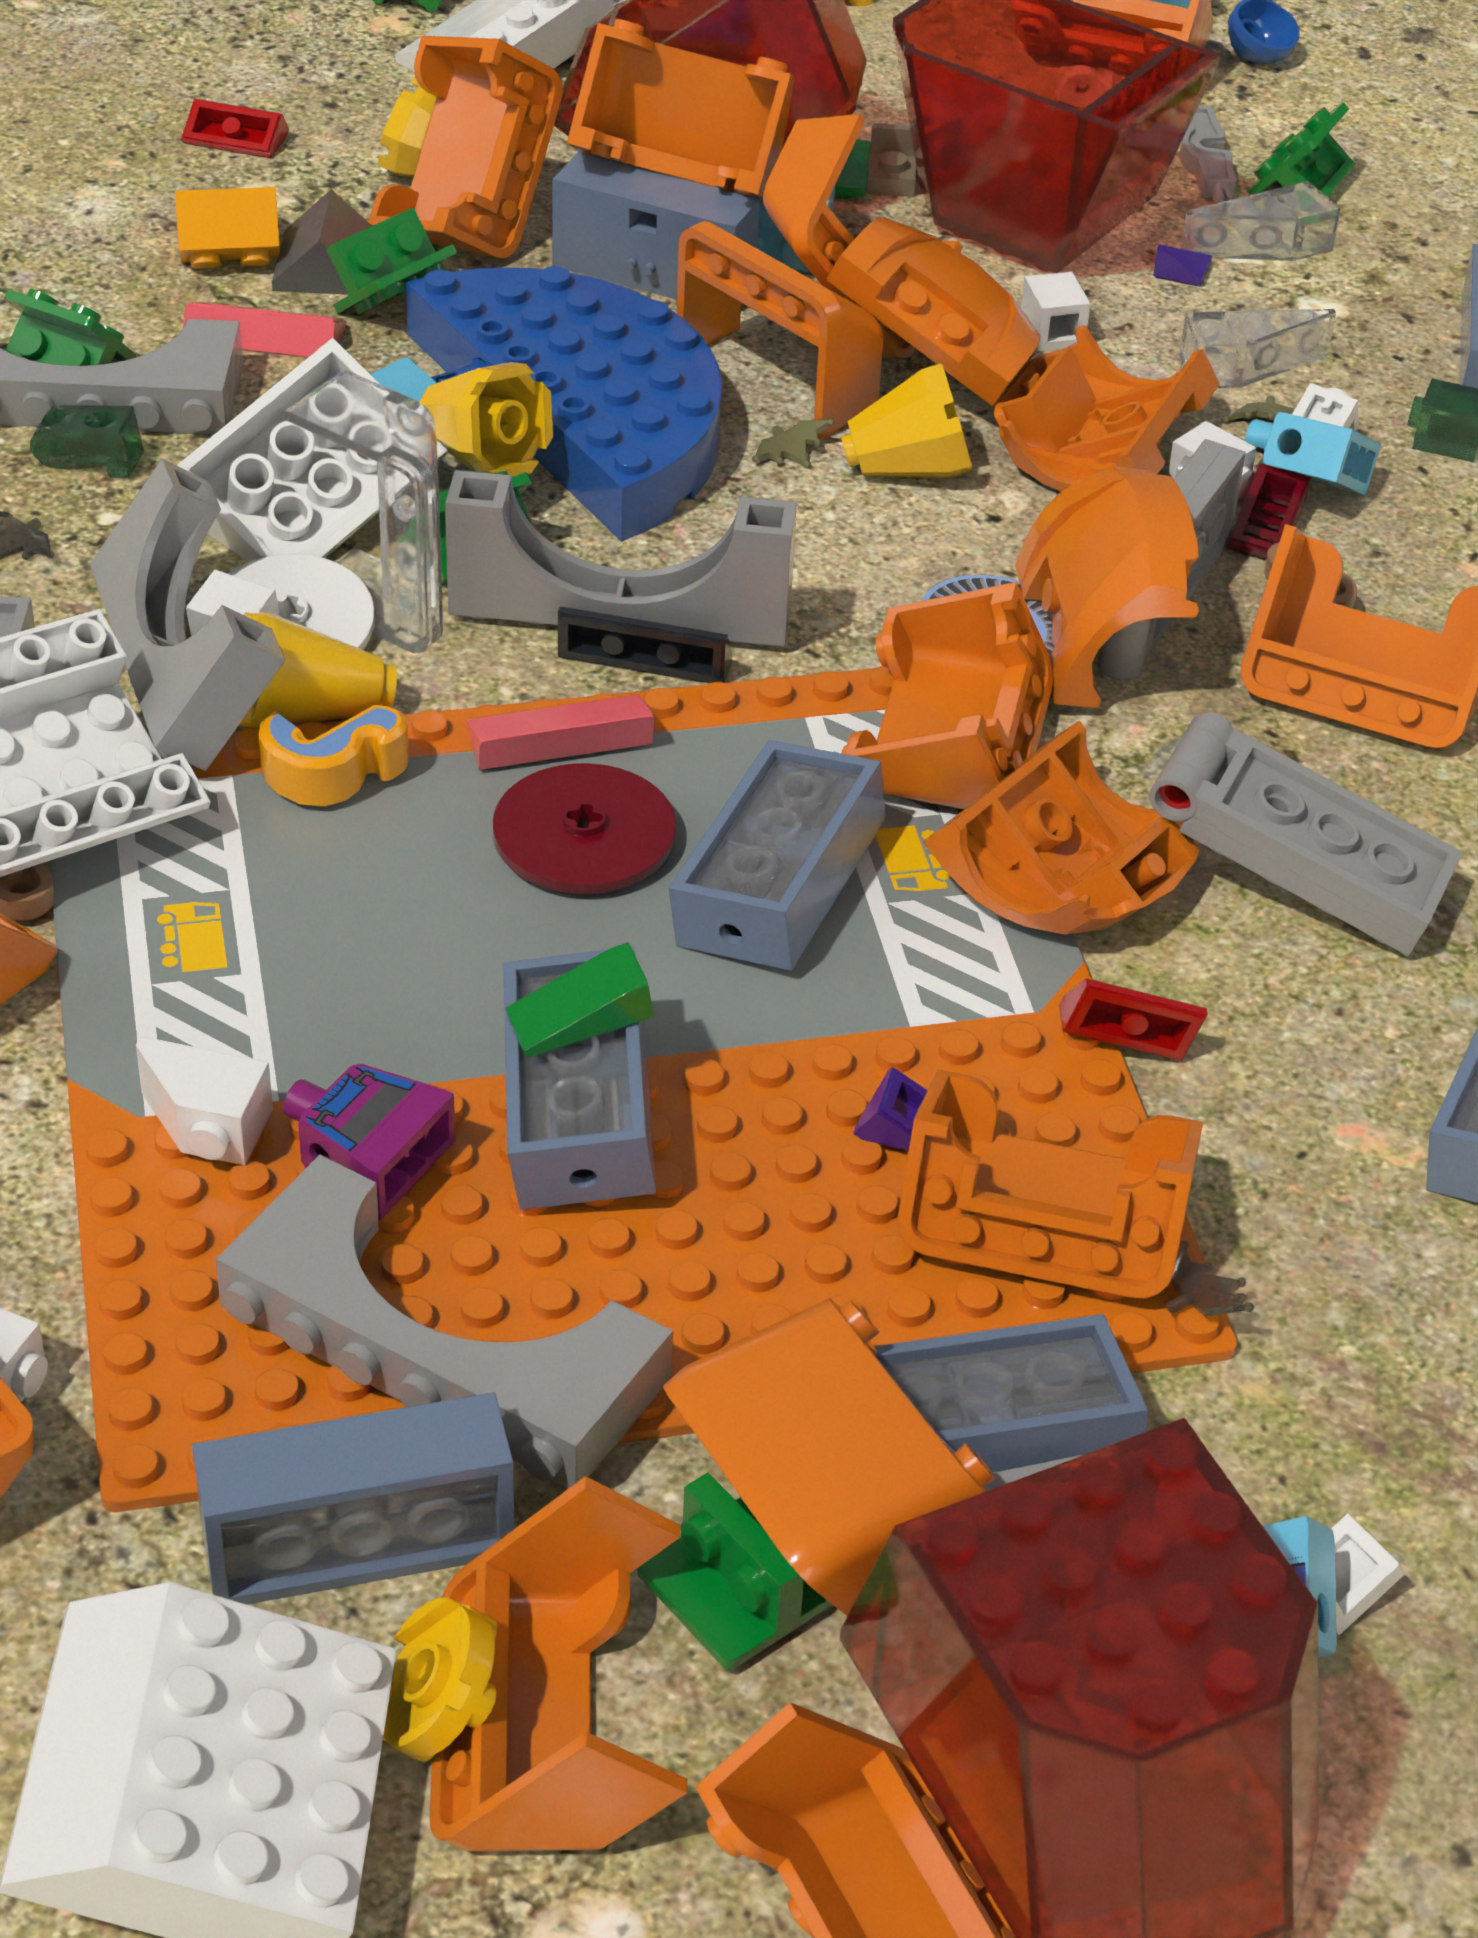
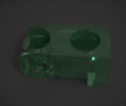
[30,405,144,478]

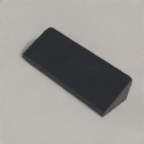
[558,606,732,683]

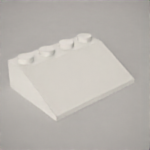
[395,0,615,71]
[177,338,448,562]

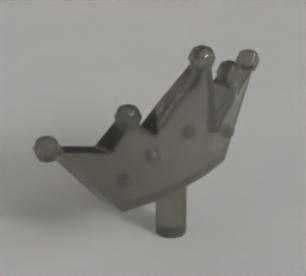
[0,511,55,560]
[1166,1240,1254,1316]

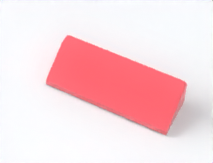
[183,302,346,357]
[466,694,655,770]

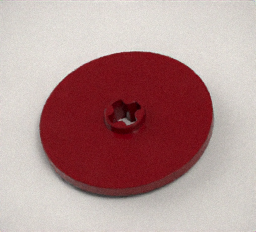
[493,763,676,894]

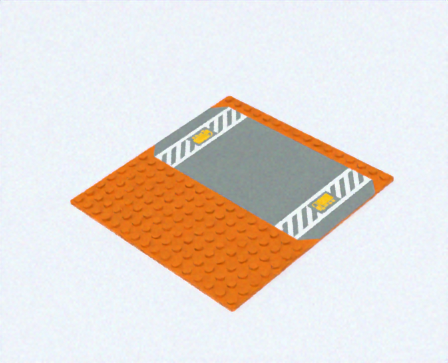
[49,666,1237,1512]

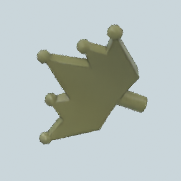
[1222,396,1294,423]
[752,418,835,468]

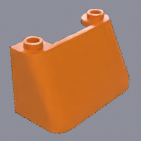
[567,19,795,204]
[368,35,563,259]
[841,582,1053,810]
[898,1069,1203,1298]
[663,1298,1005,1633]

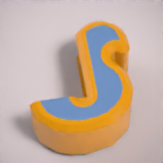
[259,705,409,807]

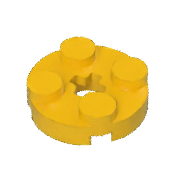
[383,1597,497,1762]

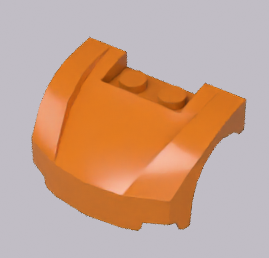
[826,217,1040,407]
[994,325,1220,492]
[1015,466,1199,708]
[923,720,1201,935]

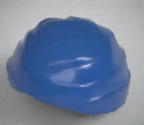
[1228,0,1300,64]

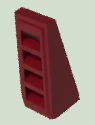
[1227,463,1311,559]

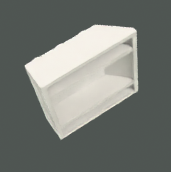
[0,1582,397,1938]

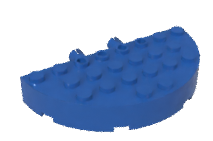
[405,266,722,542]

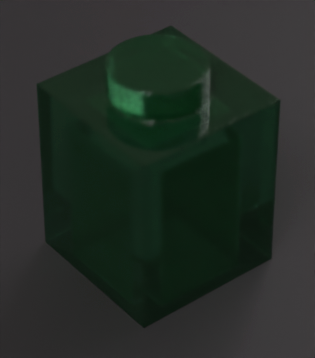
[1408,378,1478,463]

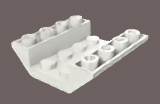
[0,609,211,877]

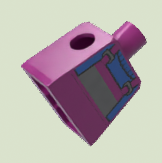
[283,1064,455,1221]

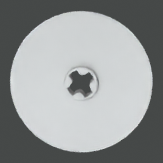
[228,554,374,650]

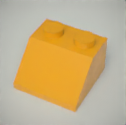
[175,187,280,269]

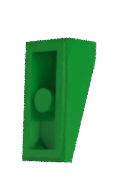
[505,942,654,1058]

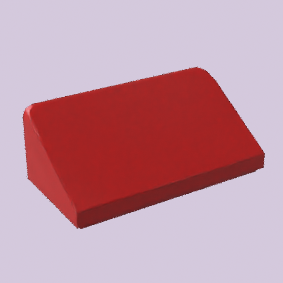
[181,99,289,158]
[1059,978,1208,1061]

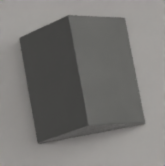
[272,189,372,295]

